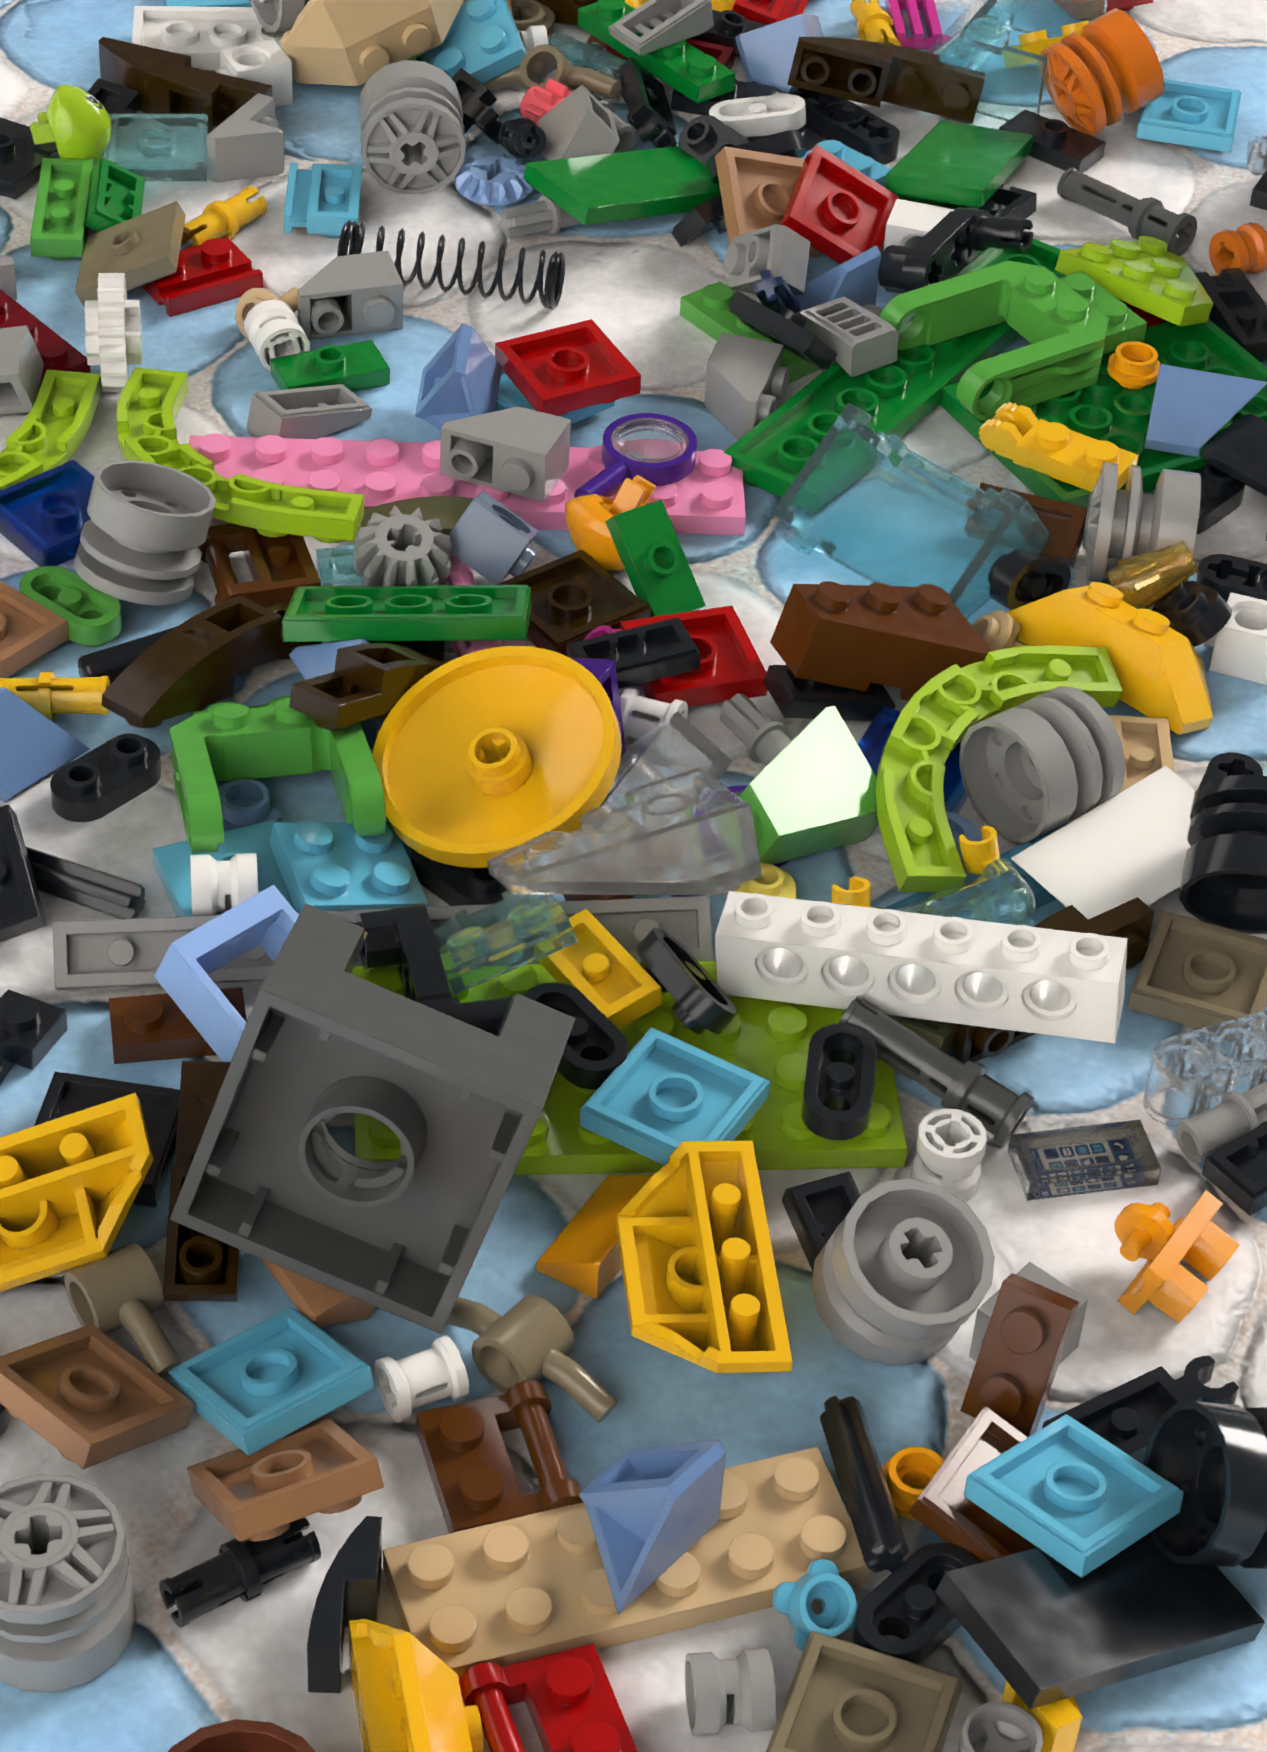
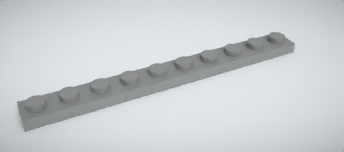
[53,896,713,990]

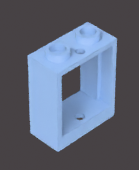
[154,884,299,1062]

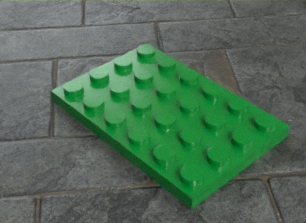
[940,319,1267,508]

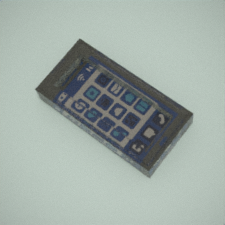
[1008,1119,1161,1201]

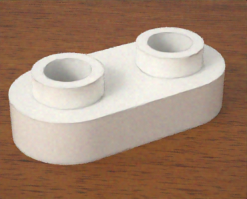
[709,94,806,139]

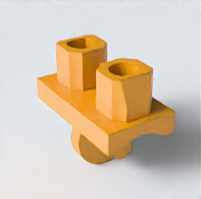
[1114,1190,1239,1323]

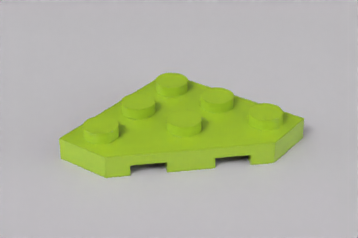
[1055,236,1213,327]

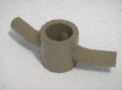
[483,44,621,100]
[64,1242,182,1378]
[446,1295,619,1423]

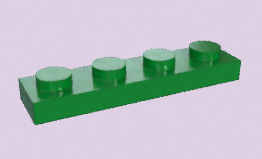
[577,0,735,104]

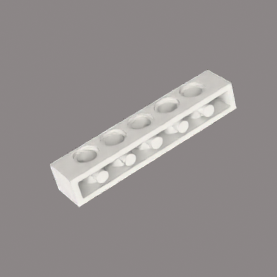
[715,891,1128,1043]

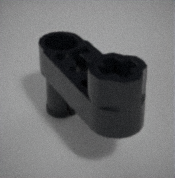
[878,207,1033,294]
[356,903,516,1035]

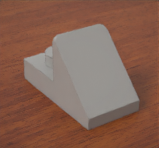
[206,93,284,182]

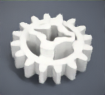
[84,273,143,392]

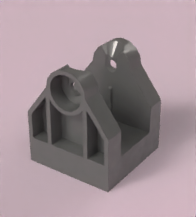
[169,903,576,1334]

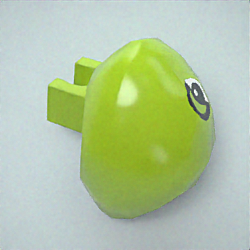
[29,84,112,166]

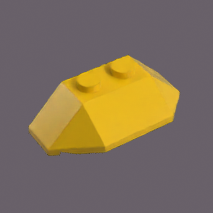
[1007,582,1213,735]
[0,1093,154,1292]
[616,1140,793,1373]
[349,1619,484,1752]

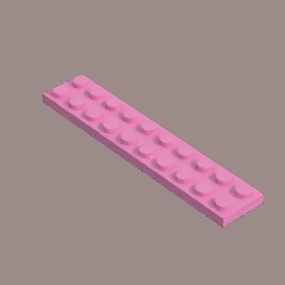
[189,433,746,536]

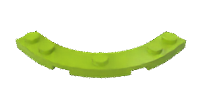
[116,367,365,543]
[0,370,102,506]
[875,645,1123,893]

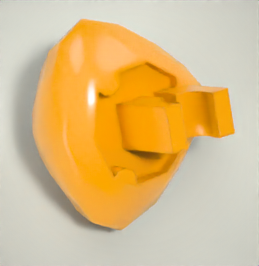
[565,475,657,572]

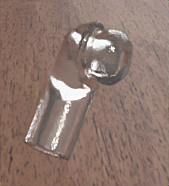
[1246,135,1267,176]

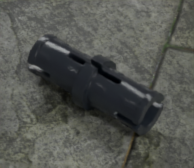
[498,118,546,158]
[159,1517,321,1628]

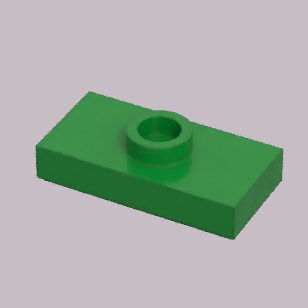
[85,157,145,232]
[271,340,390,392]
[605,499,706,617]

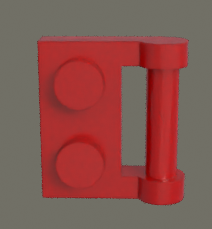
[459,1643,638,1752]

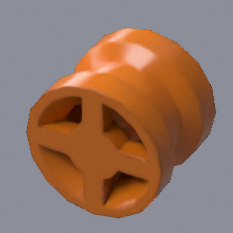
[1209,222,1267,275]

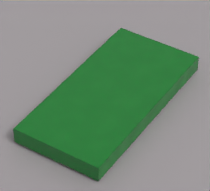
[885,120,1034,208]
[523,146,721,225]
[282,585,531,642]

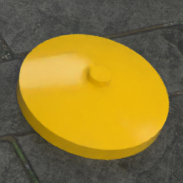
[372,646,622,868]

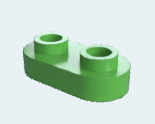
[19,566,122,647]

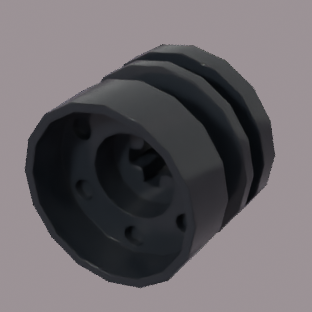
[1179,774,1267,934]
[1143,1401,1267,1569]

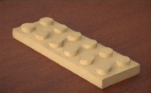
[383,1447,871,1680]

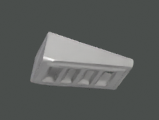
[608,0,714,56]
[798,296,898,377]
[247,384,372,439]

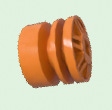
[1039,8,1164,137]

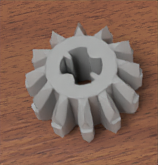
[353,505,452,586]

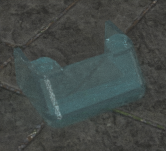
[927,0,1108,122]

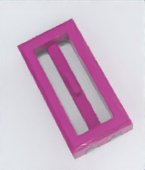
[885,0,942,49]

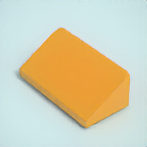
[536,1175,653,1299]

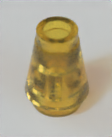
[1107,541,1199,609]

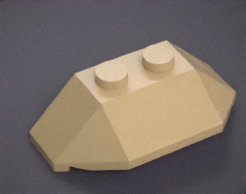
[280,0,464,86]

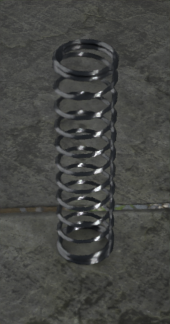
[337,220,565,309]

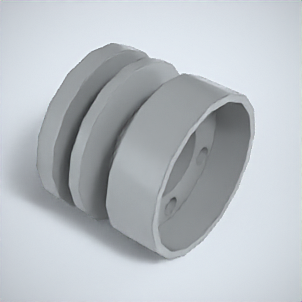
[359,60,466,194]
[74,460,216,606]
[1083,462,1201,589]
[959,686,1126,843]
[0,1474,137,1692]

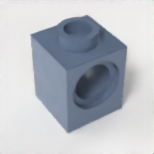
[449,491,539,585]

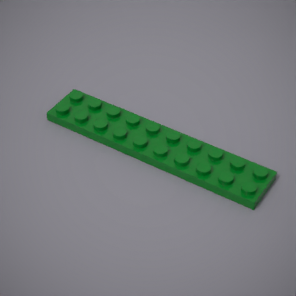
[723,239,1067,512]

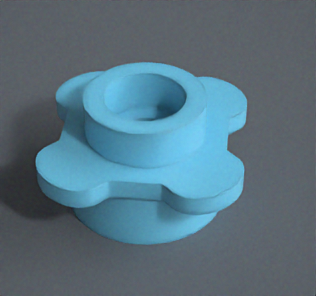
[772,1559,859,1652]

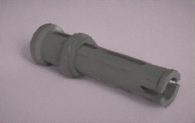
[1057,167,1197,256]
[838,996,1035,1148]

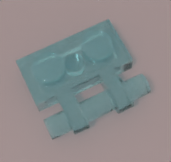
[433,882,578,995]

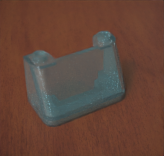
[772,402,1051,619]

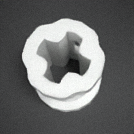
[619,687,688,754]
[374,1335,469,1423]

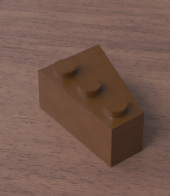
[770,581,992,701]

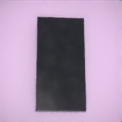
[936,1533,1265,1709]

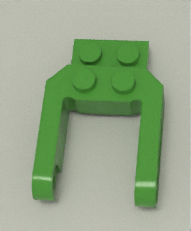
[879,261,1147,421]
[169,696,386,855]

